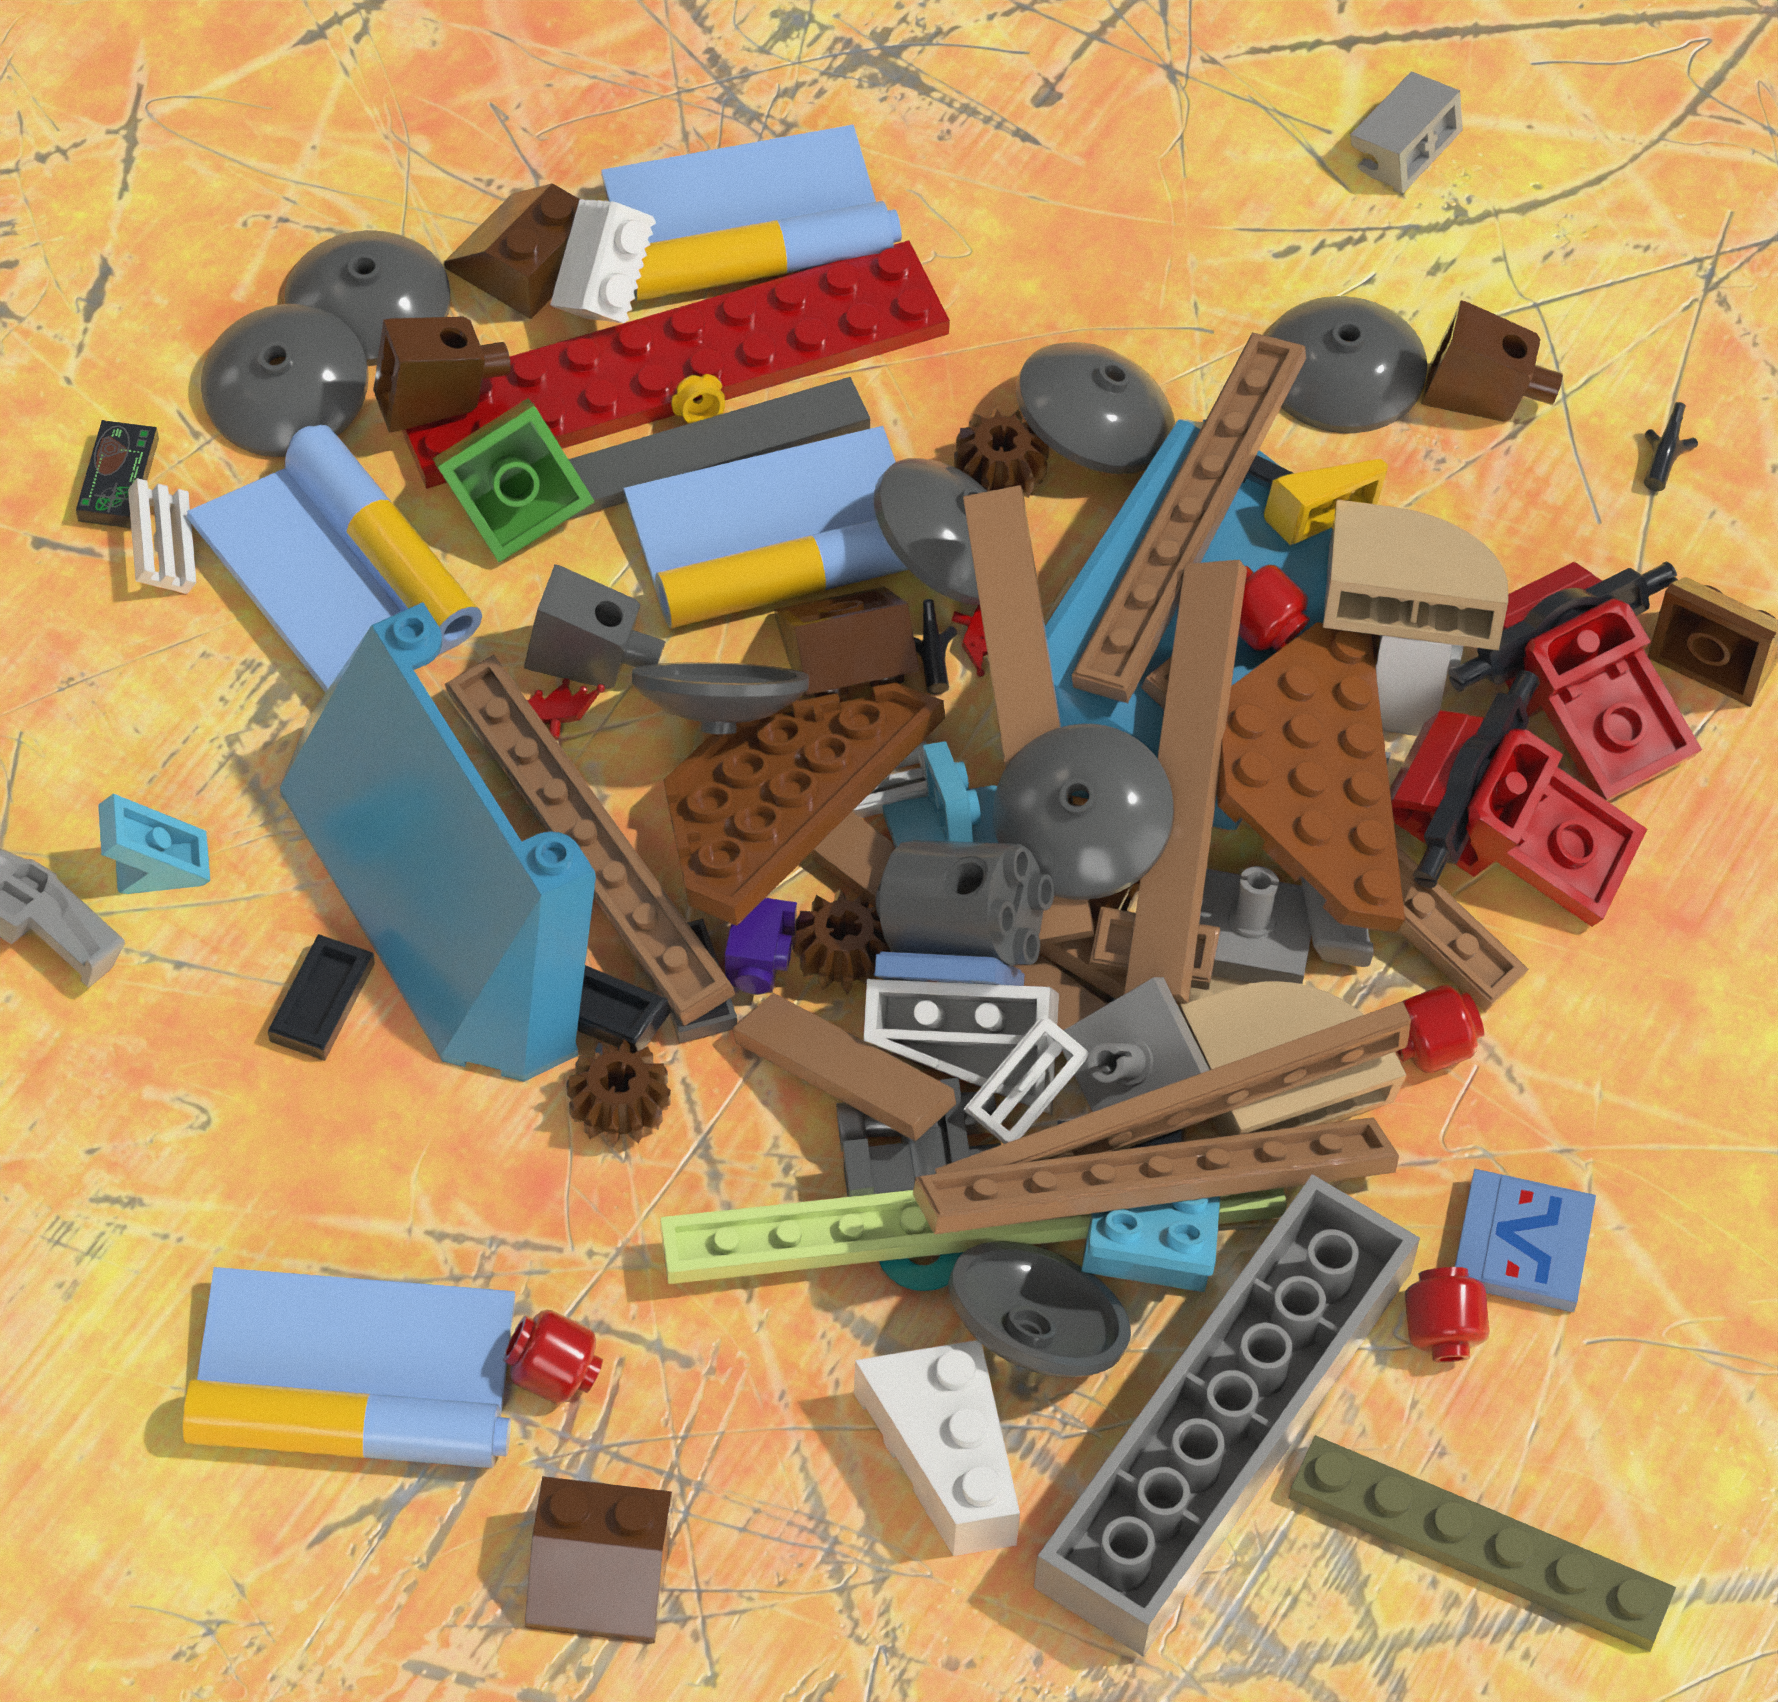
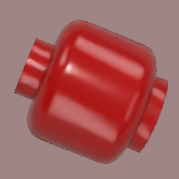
[1238,565,1310,652]
[1396,985,1485,1073]
[1405,1267,1490,1363]
[503,1309,603,1404]

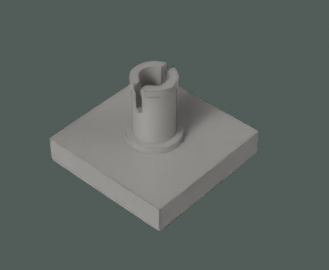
[1199,866,1311,984]
[1062,977,1210,1112]

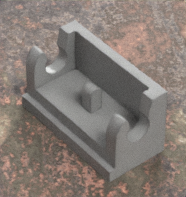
[1350,71,1463,194]

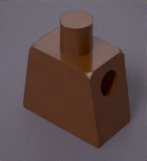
[1421,300,1563,422]
[373,316,511,433]

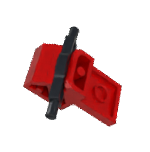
[1448,561,1702,801]
[1390,670,1648,927]

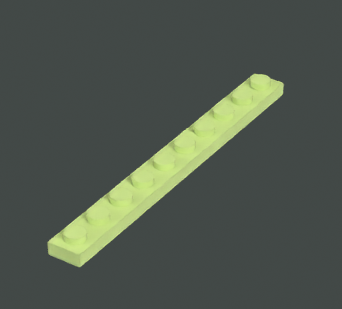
[660,1188,1287,1284]

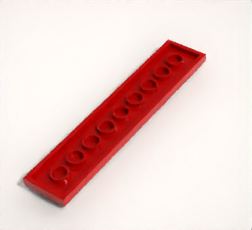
[401,240,950,489]

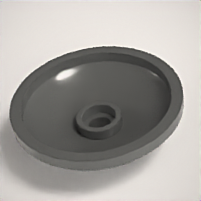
[284,230,451,366]
[1267,296,1427,433]
[201,304,369,457]
[1016,342,1175,474]
[874,458,987,605]
[632,662,809,734]
[993,724,1174,900]
[948,1241,1131,1378]

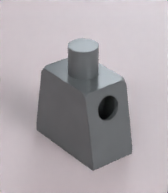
[524,564,666,689]

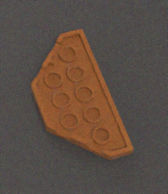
[1217,622,1405,933]
[663,683,946,926]

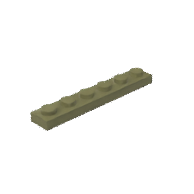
[1288,1435,1676,1652]

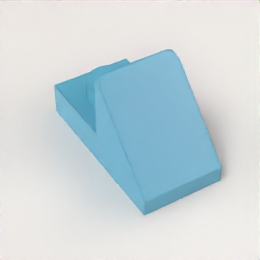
[98,793,210,894]

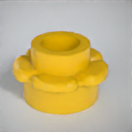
[671,374,725,424]

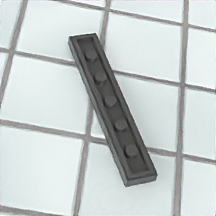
[567,377,870,520]

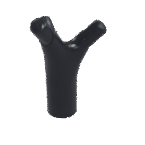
[1644,402,1698,491]
[914,599,957,694]

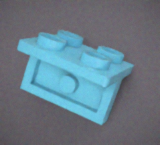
[883,741,998,848]
[1081,1196,1220,1292]

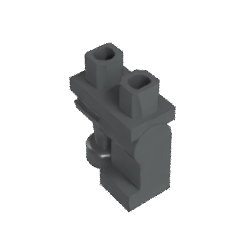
[836,1078,1001,1197]

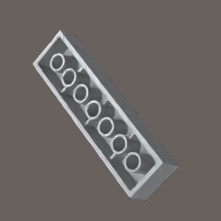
[1034,1174,1420,1657]

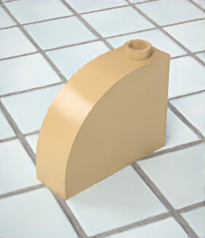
[1323,500,1508,651]
[1179,981,1407,1137]

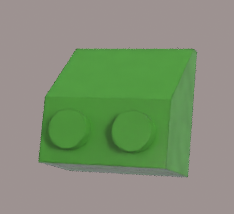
[432,398,595,562]

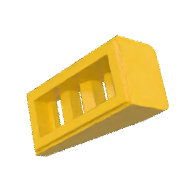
[1264,458,1388,545]

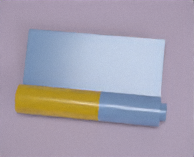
[601,124,902,301]
[187,425,482,693]
[623,426,909,628]
[183,1267,516,1468]

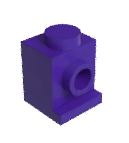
[725,898,797,995]

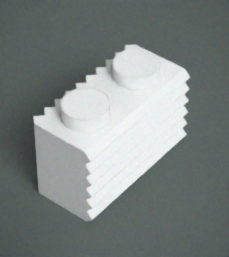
[550,199,656,323]

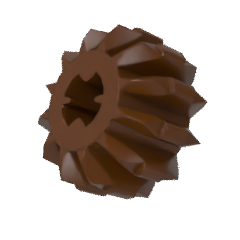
[954,406,1049,498]
[792,888,891,995]
[566,1038,671,1147]

